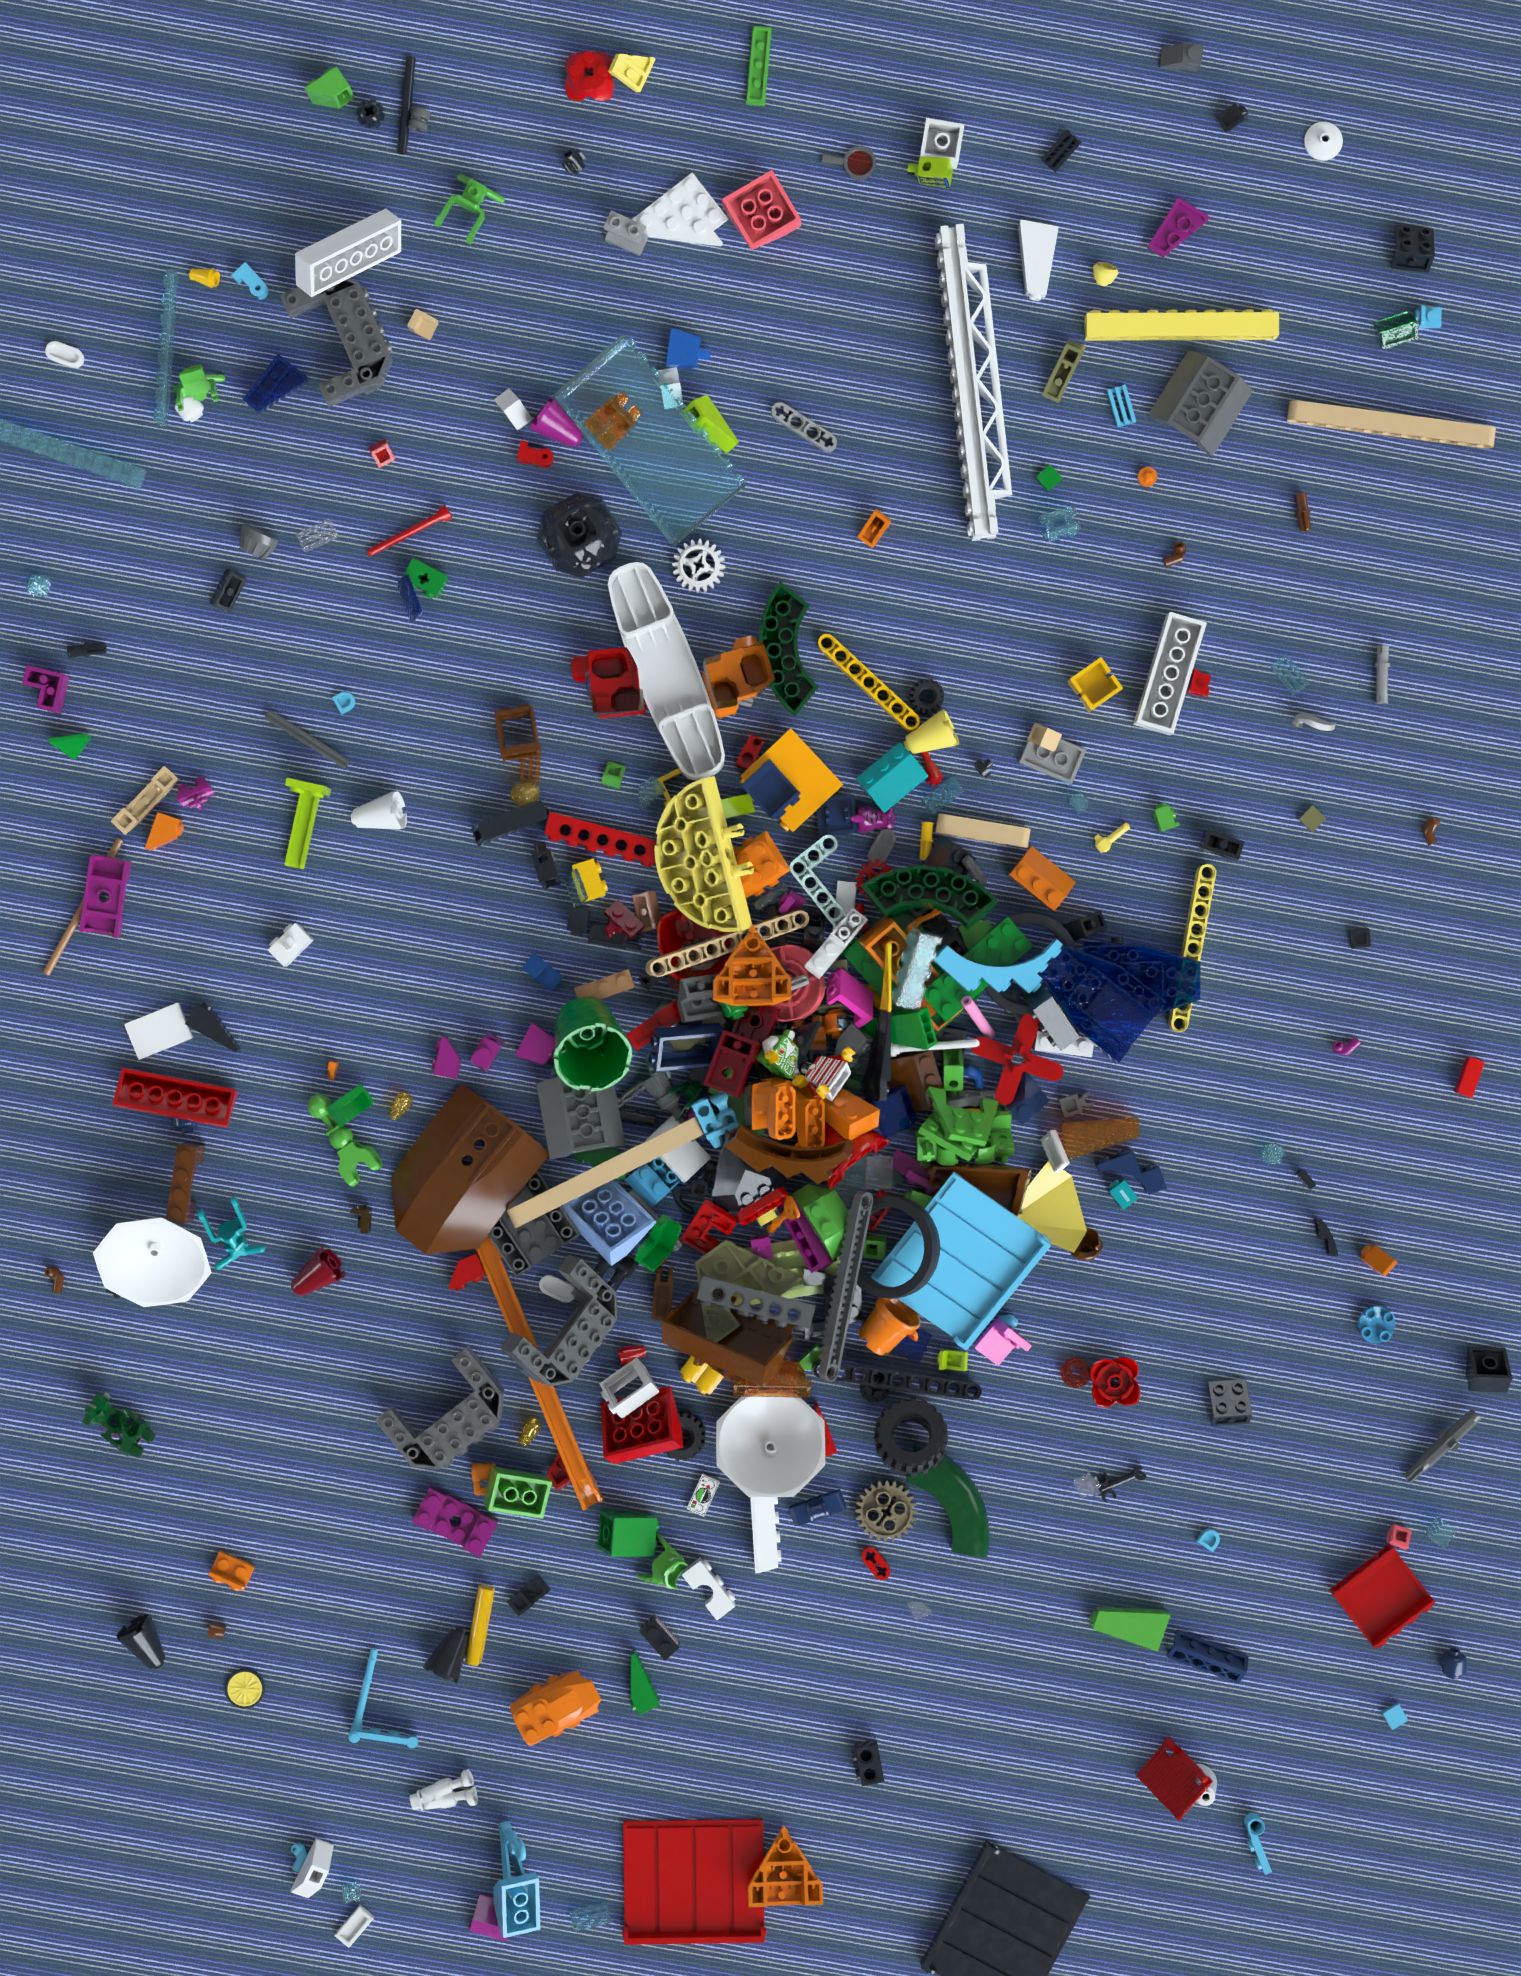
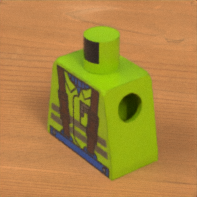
[907,156,953,189]

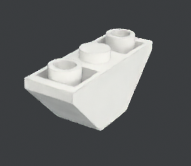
[290,1838,334,1898]

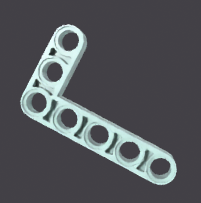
[790,835,847,928]

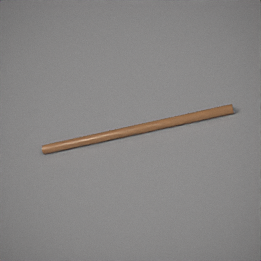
[43,838,123,976]

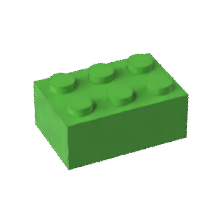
[483,1467,552,1519]

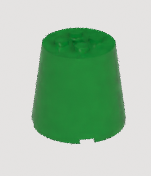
[554,997,632,1092]

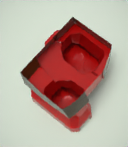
[571,647,647,719]

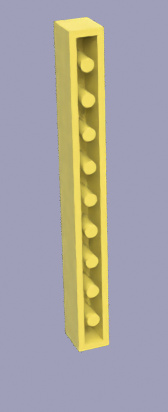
[1084,309,1279,341]

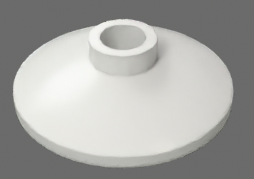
[1304,122,1343,161]

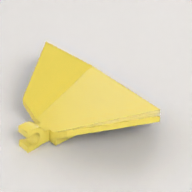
[1018,1160,1087,1253]

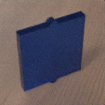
[891,1329,932,1364]

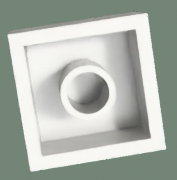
[919,118,964,169]

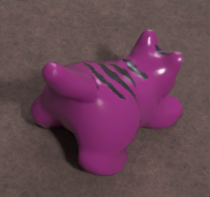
[850,805,896,834]

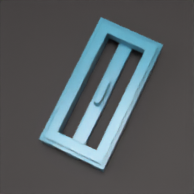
[1106,384,1136,428]

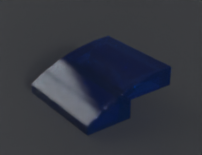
[397,574,423,621]

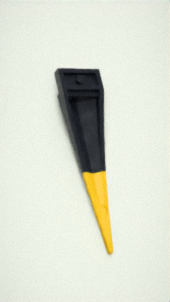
[864,943,892,1101]

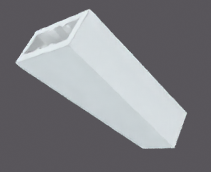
[1018,220,1059,301]

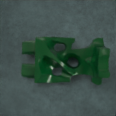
[82,1392,156,1458]

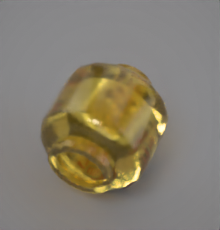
[510,779,540,807]

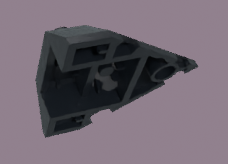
[711,1130,787,1212]

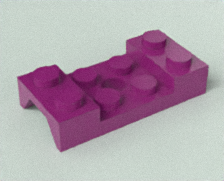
[79,854,132,938]
[412,1485,499,1557]

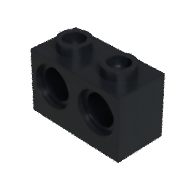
[851,1739,885,1786]

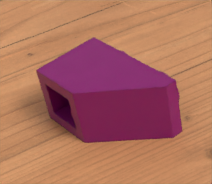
[431,1036,462,1079]

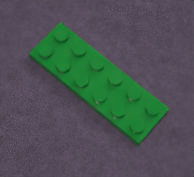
[920,917,1033,1022]

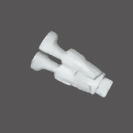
[409,1769,478,1810]

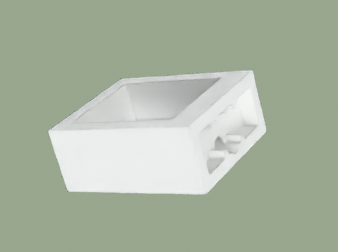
[599,1357,659,1418]

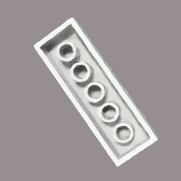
[295,209,401,297]
[1133,612,1207,735]

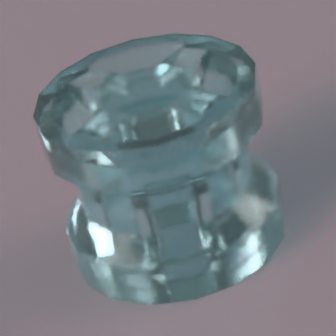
[342,1882,361,1904]

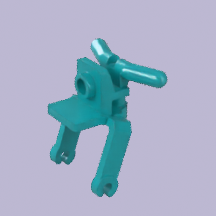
[197,1196,265,1270]

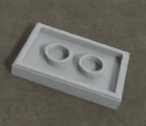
[1018,738,1087,785]

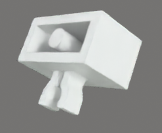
[268,923,314,967]

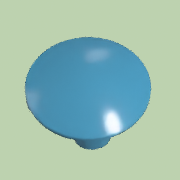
[1358,1305,1395,1343]

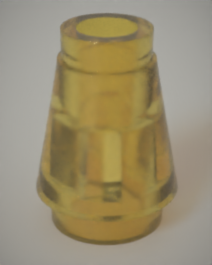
[388,1091,414,1121]
[518,1417,543,1447]

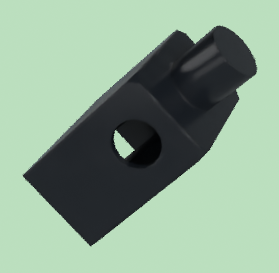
[532,842,562,889]

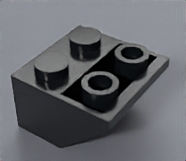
[923,836,976,875]

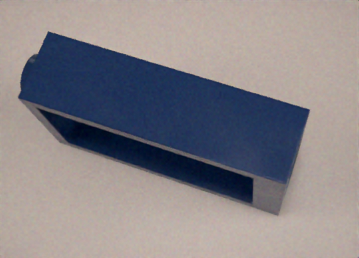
[648,1023,724,1071]

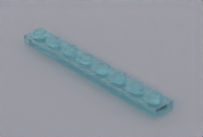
[154,269,178,428]

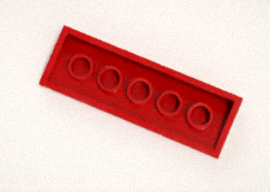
[112,1068,238,1128]

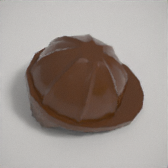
[1070,1228,1103,1262]

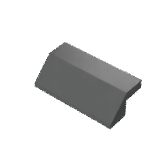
[677,973,725,1023]

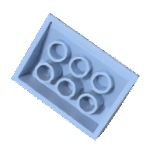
[563,1179,656,1266]

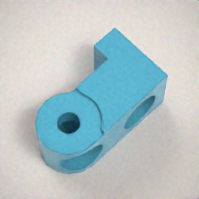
[231,262,268,300]

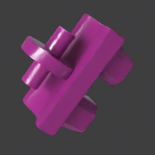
[176,776,215,810]

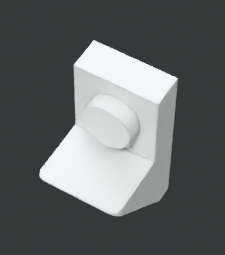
[658,367,683,409]

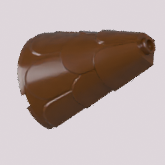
[927,1162,1032,1217]

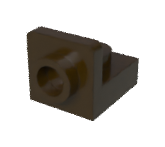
[350,1205,372,1234]

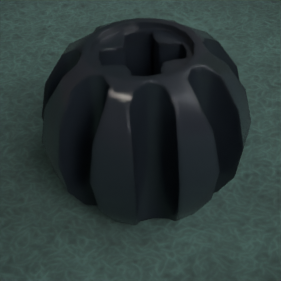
[356,99,385,129]

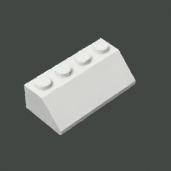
[750,1497,781,1573]

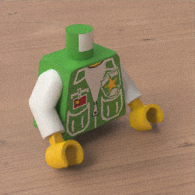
[756,1029,808,1089]

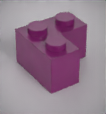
[22,665,70,714]

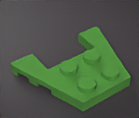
[926,1086,999,1146]

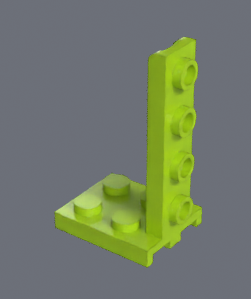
[285,778,332,869]

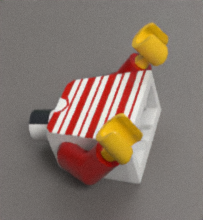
[801,1047,856,1101]

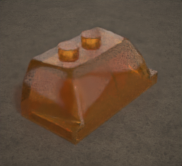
[733,1360,811,1398]

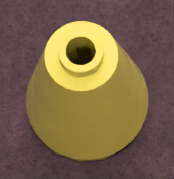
[903,709,959,754]

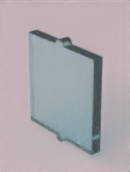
[564,869,588,908]

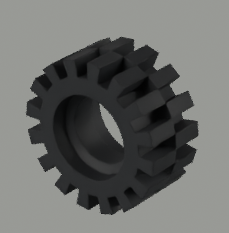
[909,679,944,714]

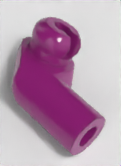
[1332,1037,1361,1055]

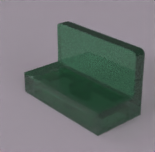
[1374,311,1419,350]

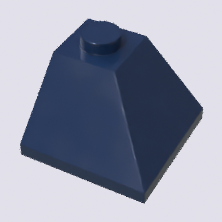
[1005,1072,1050,1125]

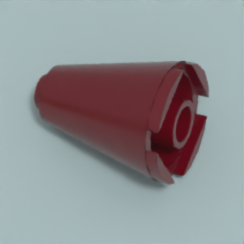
[291,1246,345,1296]

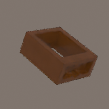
[494,704,541,761]

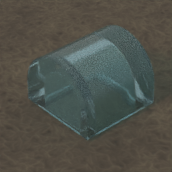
[1068,794,1089,815]

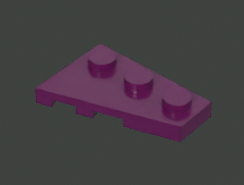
[1147,197,1211,258]

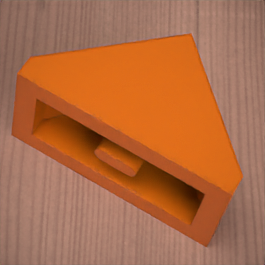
[857,509,891,548]

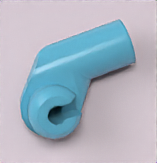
[998,1314,1018,1328]
[291,1843,308,1872]

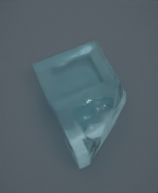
[638,775,666,811]

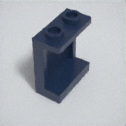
[740,759,801,820]

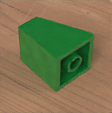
[597,1510,659,1557]

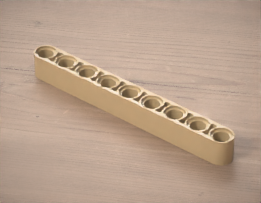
[645,910,809,977]

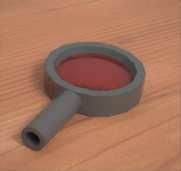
[822,146,876,181]

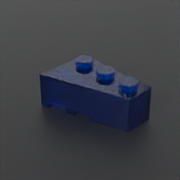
[242,354,310,414]

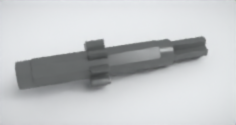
[1404,1408,1482,1483]

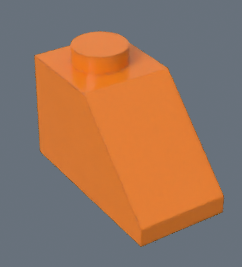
[145,812,184,851]
[1359,1243,1398,1277]

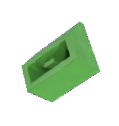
[304,66,355,109]

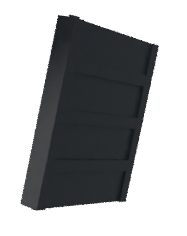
[920,1840,1090,1976]

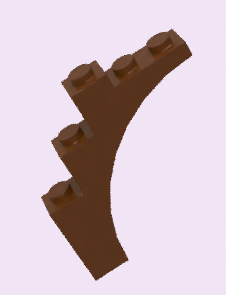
[724,1124,854,1184]

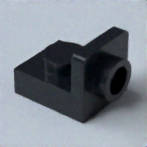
[1216,103,1249,133]

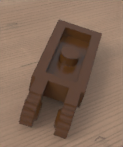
[651,1266,674,1320]

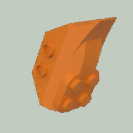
[733,831,791,899]
[510,1670,601,1746]

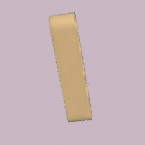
[935,814,1031,848]

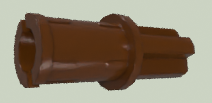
[1294,493,1311,532]

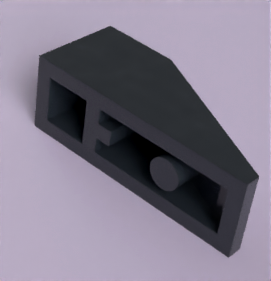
[185,1003,241,1052]

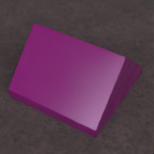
[469,1893,507,1941]

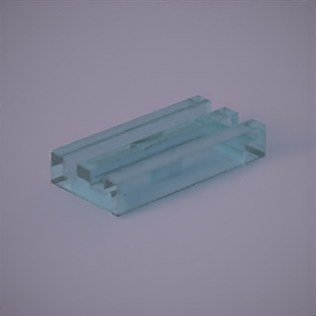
[1270,654,1310,696]
[570,1902,612,1932]

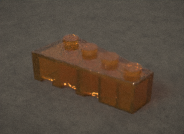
[1059,1117,1140,1160]

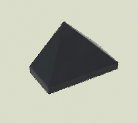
[793,1020,822,1057]

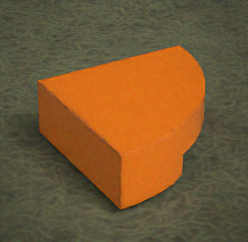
[327,1061,339,1081]

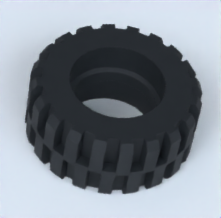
[874,1398,948,1476]

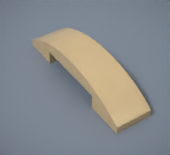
[111,766,179,835]

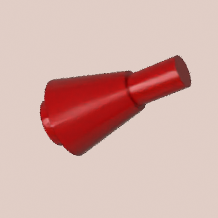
[921,751,944,786]

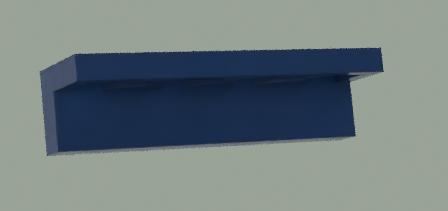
[1167,1630,1249,1684]

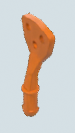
[904,910,942,937]
[767,1195,800,1233]

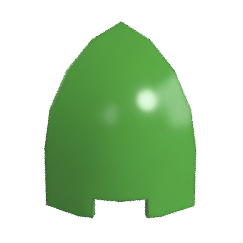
[794,1344,822,1370]

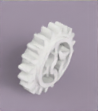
[672,539,725,593]

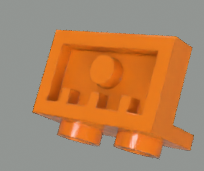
[208,1550,255,1591]

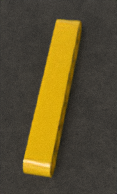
[818,634,920,731]

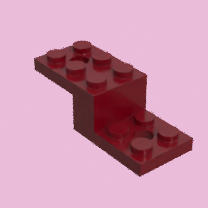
[703,1005,781,1098]

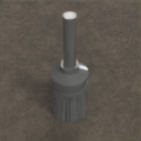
[641,1071,698,1142]

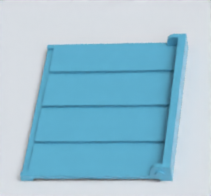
[871,1172,1051,1351]

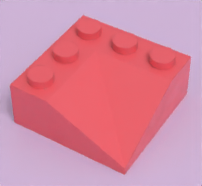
[722,170,801,250]

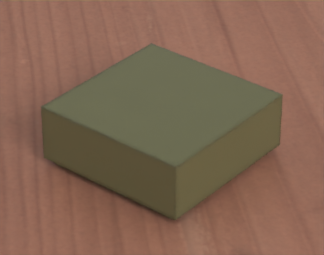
[1298,805,1326,832]

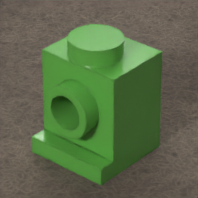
[1152,802,1180,832]
[862,1234,887,1260]

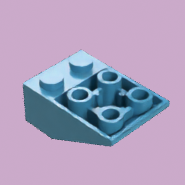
[625,1157,681,1208]

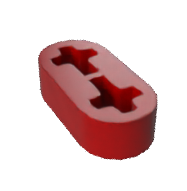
[861,1546,890,1580]

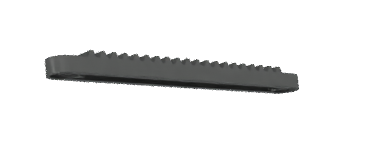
[819,1190,873,1382]

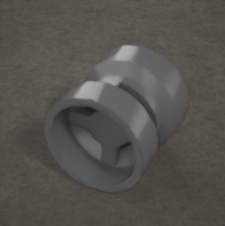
[408,107,431,133]

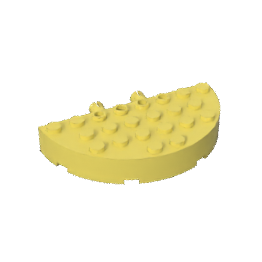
[654,776,754,932]

